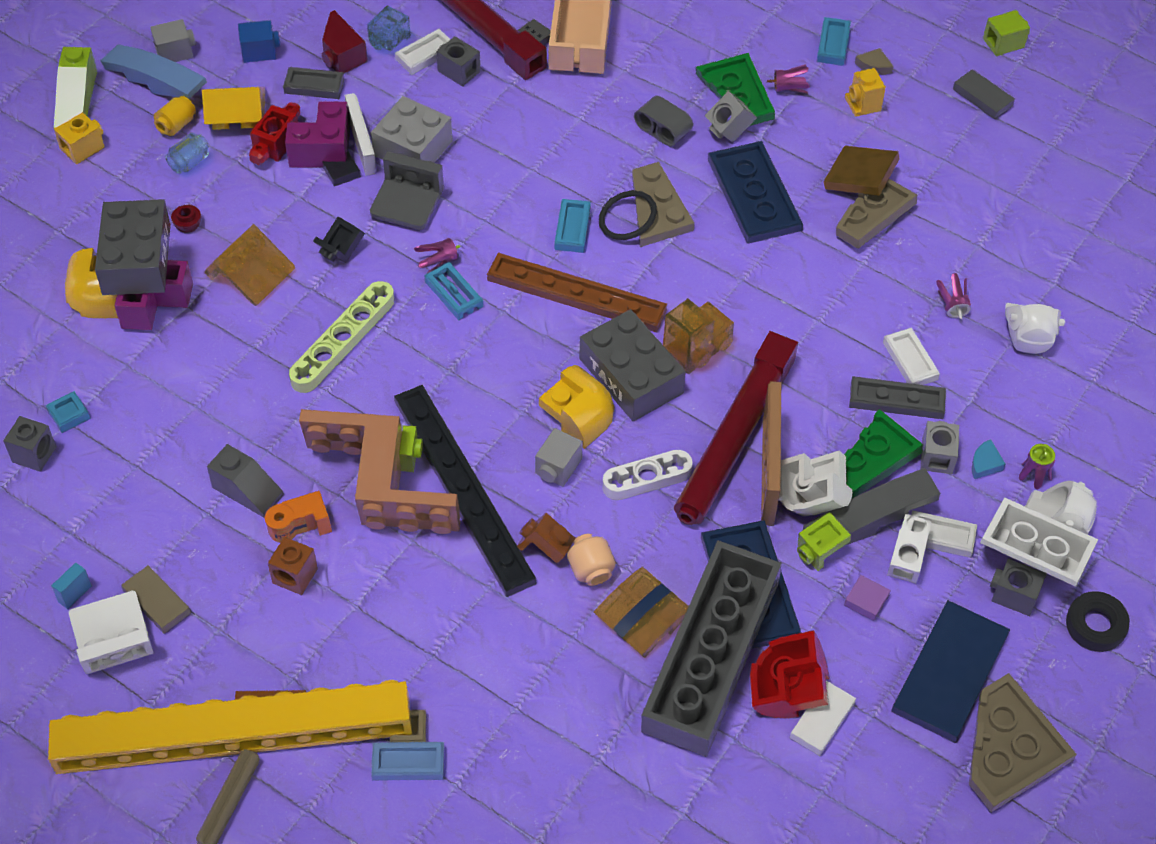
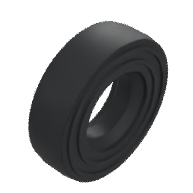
[1066,591,1130,652]

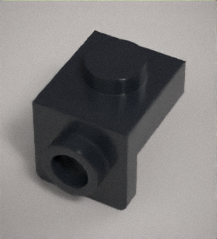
[313,216,365,263]

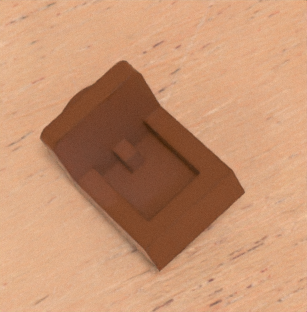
[517,513,575,563]

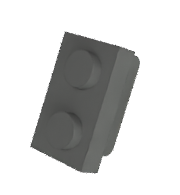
[370,151,444,230]

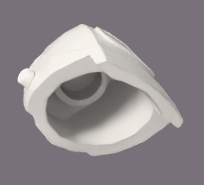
[1005,303,1065,354]
[1025,481,1097,534]

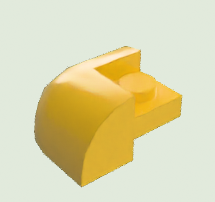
[65,248,118,318]
[539,365,614,449]

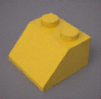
[202,86,265,130]

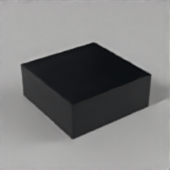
[322,151,361,187]

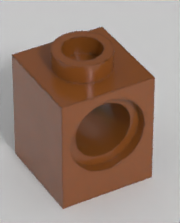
[268,537,318,595]

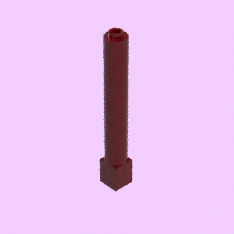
[441,0,547,81]
[674,331,798,525]

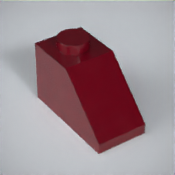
[322,10,367,73]

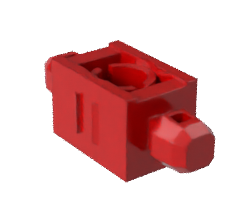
[249,102,301,165]

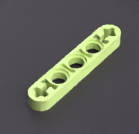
[289,281,394,393]

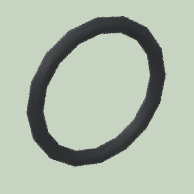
[599,190,657,240]

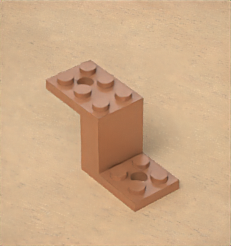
[299,409,461,534]

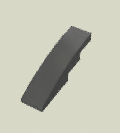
[803,468,941,545]

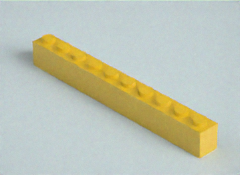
[48,680,412,775]

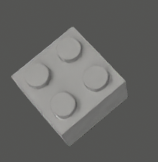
[371,96,453,162]

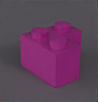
[285,101,350,168]
[114,260,193,330]

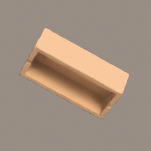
[549,0,612,74]

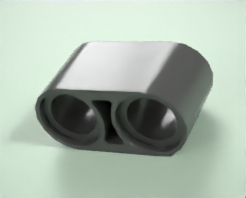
[634,96,693,146]

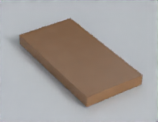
[761,381,782,526]

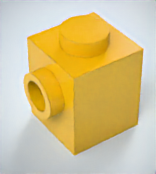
[54,112,104,164]

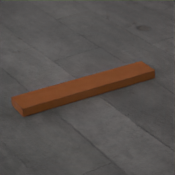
[487,253,667,333]

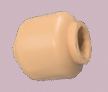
[567,533,616,586]

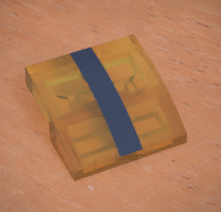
[594,566,689,658]

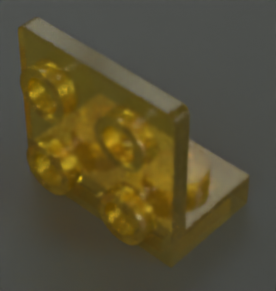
[204,224,295,306]

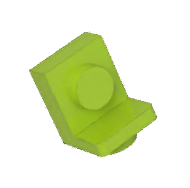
[797,512,851,571]

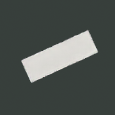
[345,93,376,176]

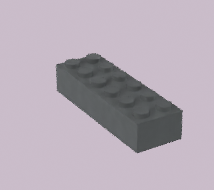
[641,540,782,757]

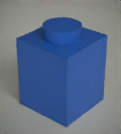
[238,20,280,63]

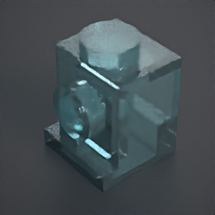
[367,5,411,52]

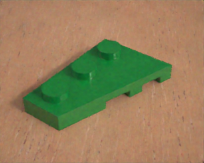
[696,53,775,126]
[844,409,923,499]

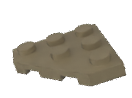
[969,673,1077,813]

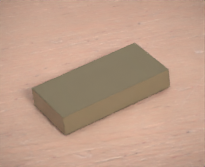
[121,565,191,634]

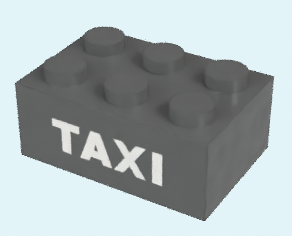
[95,199,171,295]
[579,309,686,422]

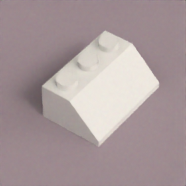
[980,497,1098,587]

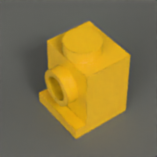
[845,68,886,117]

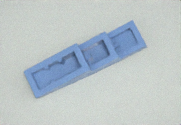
[100,44,207,99]

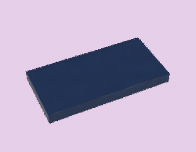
[708,141,803,244]
[701,520,801,649]
[891,600,1010,743]

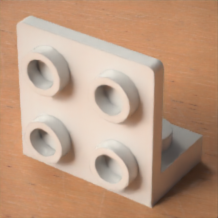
[68,591,154,675]

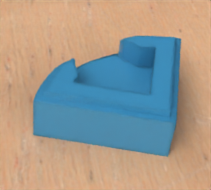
[972,439,1006,479]

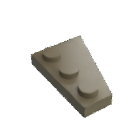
[632,162,694,247]
[836,179,917,249]

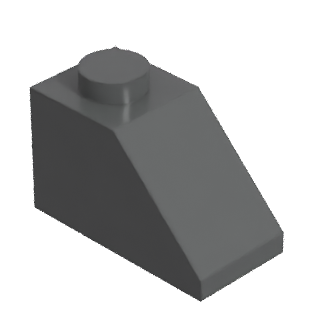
[207,444,284,518]

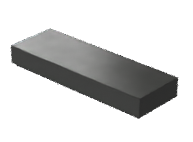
[849,376,946,419]

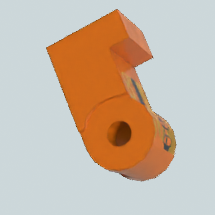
[265,490,332,542]

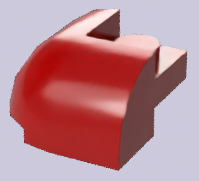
[750,630,829,719]

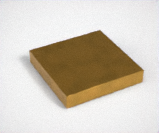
[824,145,899,196]

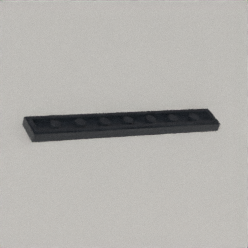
[394,384,536,597]

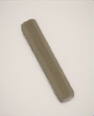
[196,749,259,844]

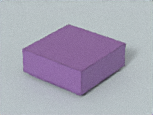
[844,575,891,621]

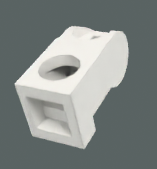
[887,514,931,583]

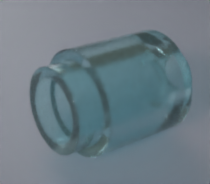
[165,132,209,174]

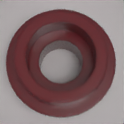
[171,205,201,233]

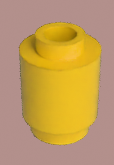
[153,96,196,136]

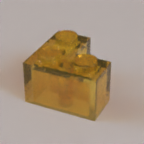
[663,298,734,374]

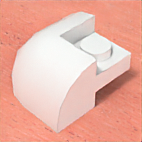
[779,450,853,516]

